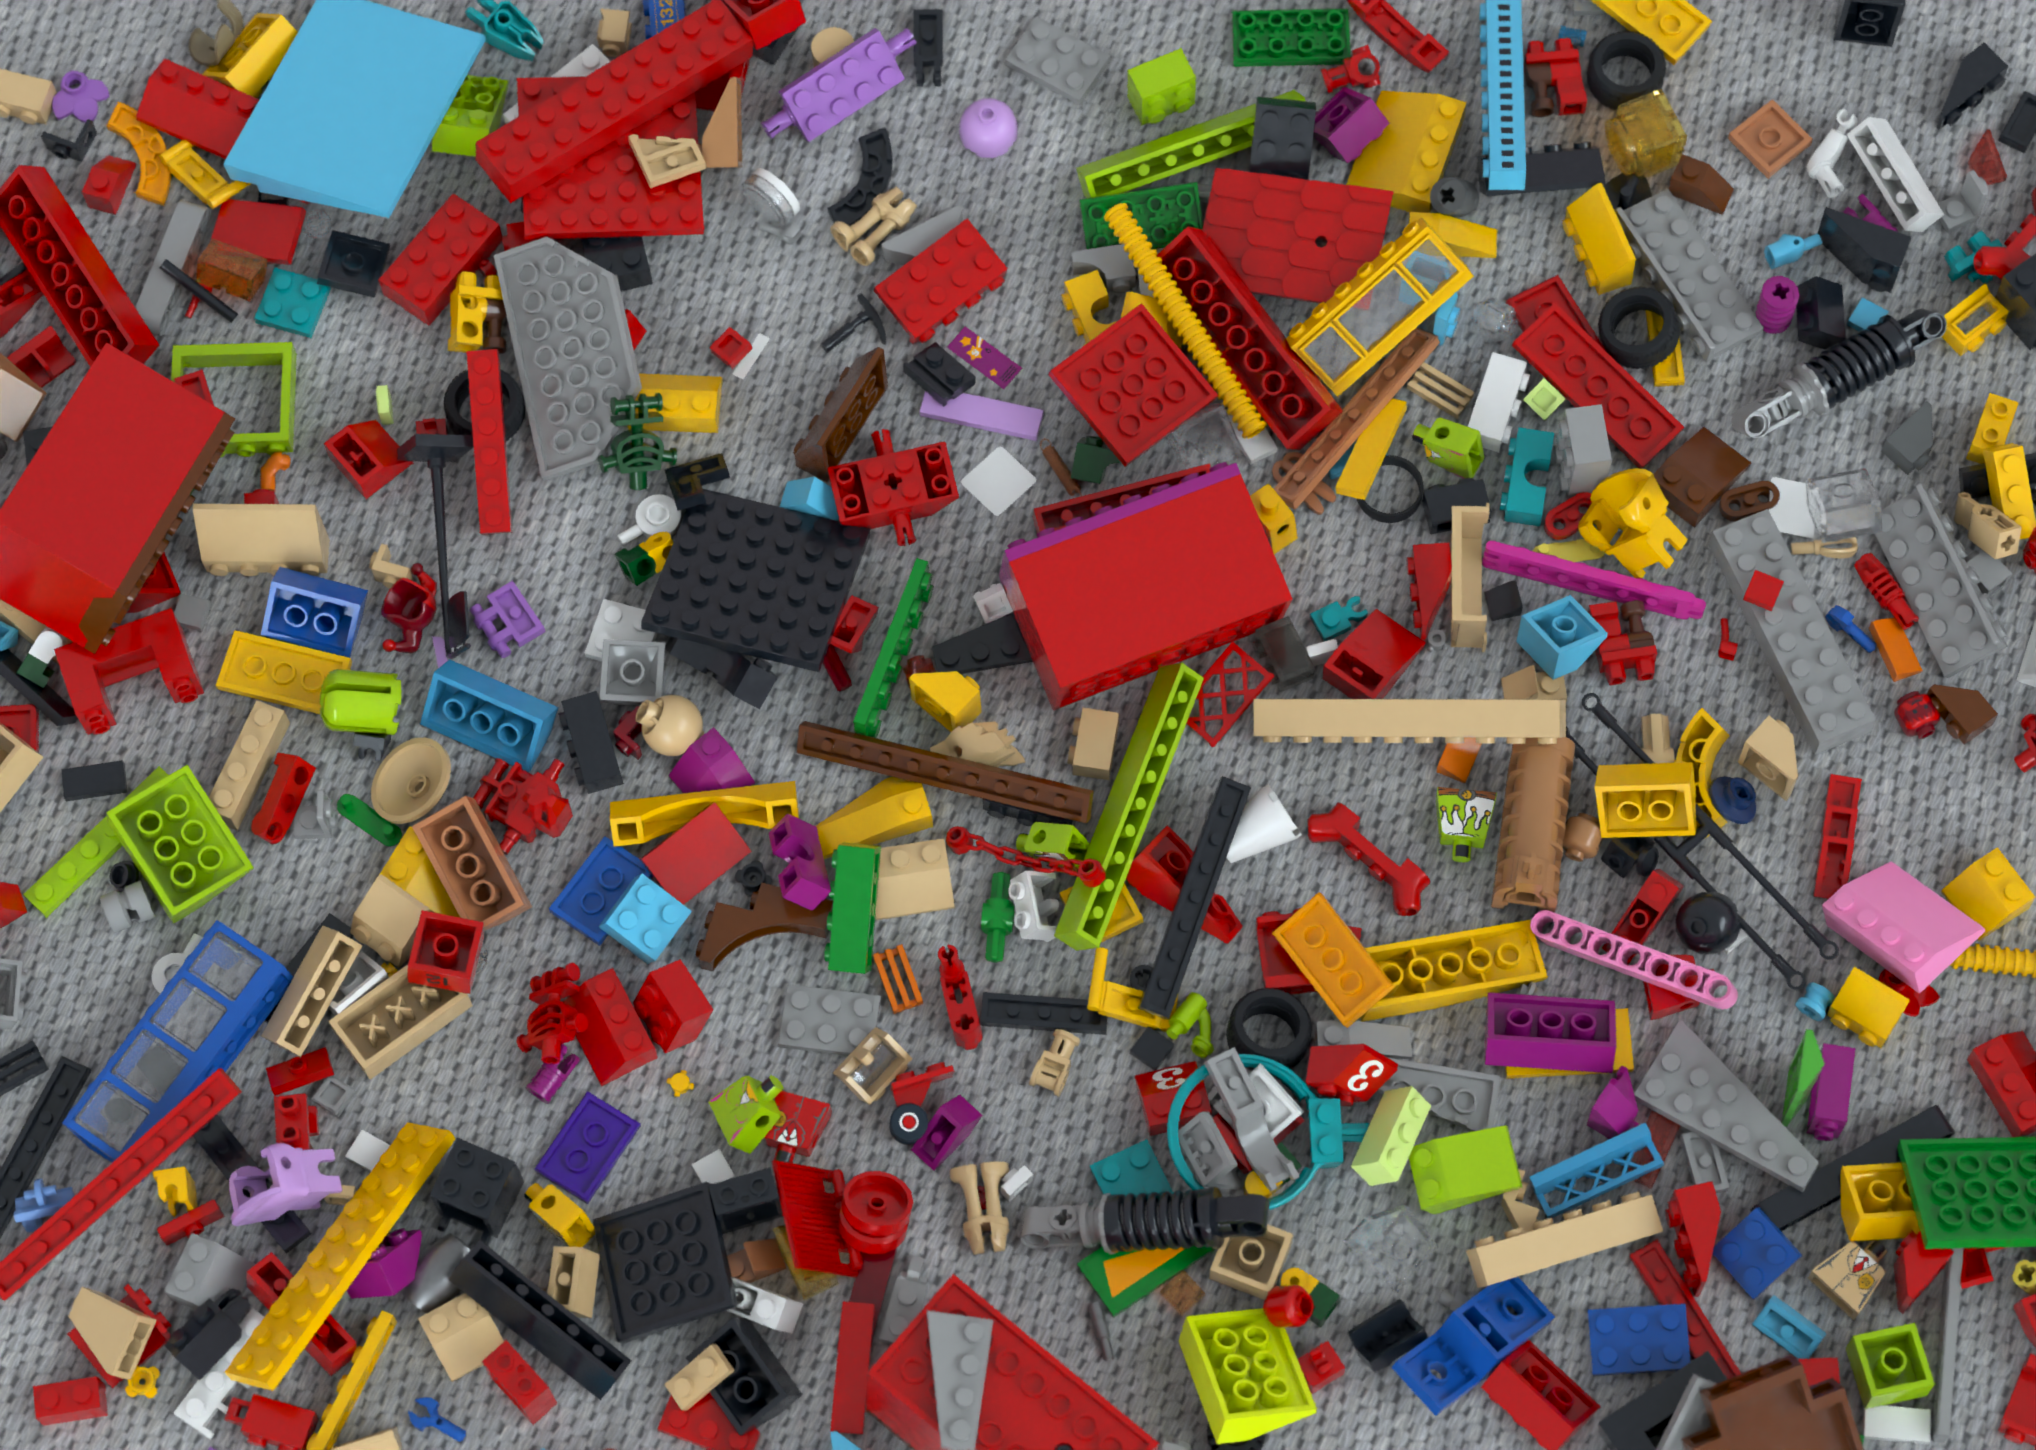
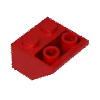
[323,420,413,499]

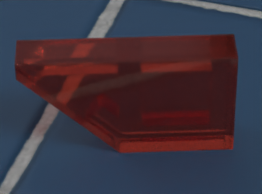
[1968,129,2007,186]

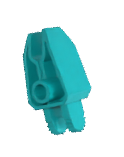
[465,0,544,61]

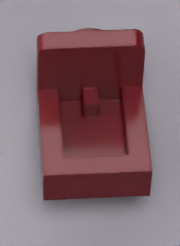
[613,706,642,760]

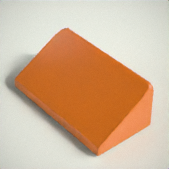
[1869,618,1923,682]
[1437,737,1482,783]

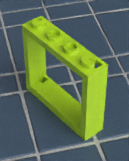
[171,342,297,457]

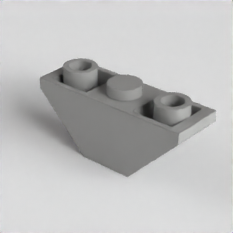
[881,204,963,266]

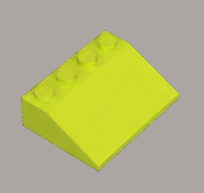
[1178,1308,1317,1444]

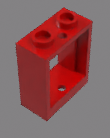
[482,1340,558,1425]

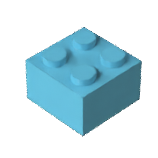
[598,873,692,964]

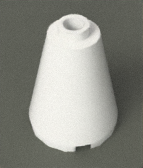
[1226,784,1302,863]

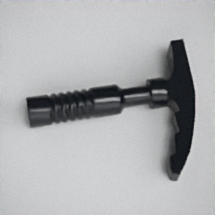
[821,293,886,353]

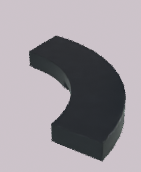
[827,127,893,226]

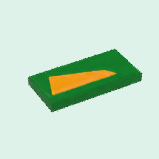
[1077,1246,1215,1318]

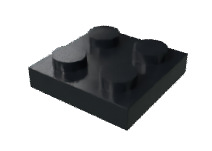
[317,230,390,298]

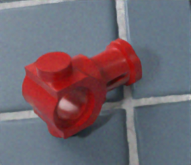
[1320,45,1381,94]

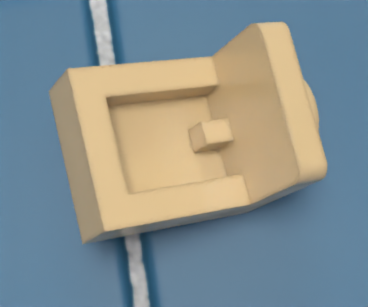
[369,543,414,589]

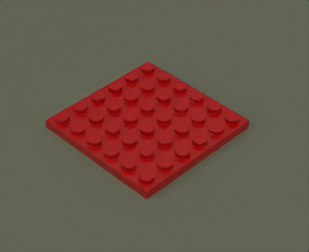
[517,76,704,240]

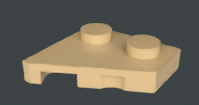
[629,134,706,188]

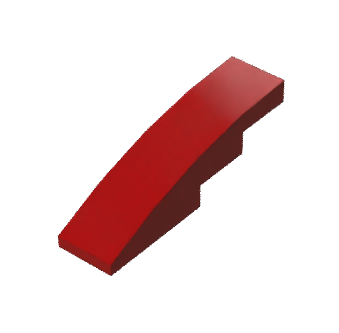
[1813,774,1862,899]

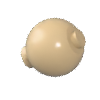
[636,695,704,756]

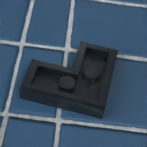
[665,453,730,511]

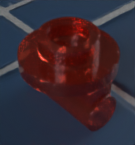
[903,655,936,689]

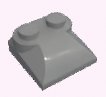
[599,639,665,706]

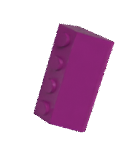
[1485,992,1616,1073]

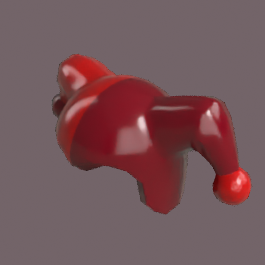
[381,563,437,654]

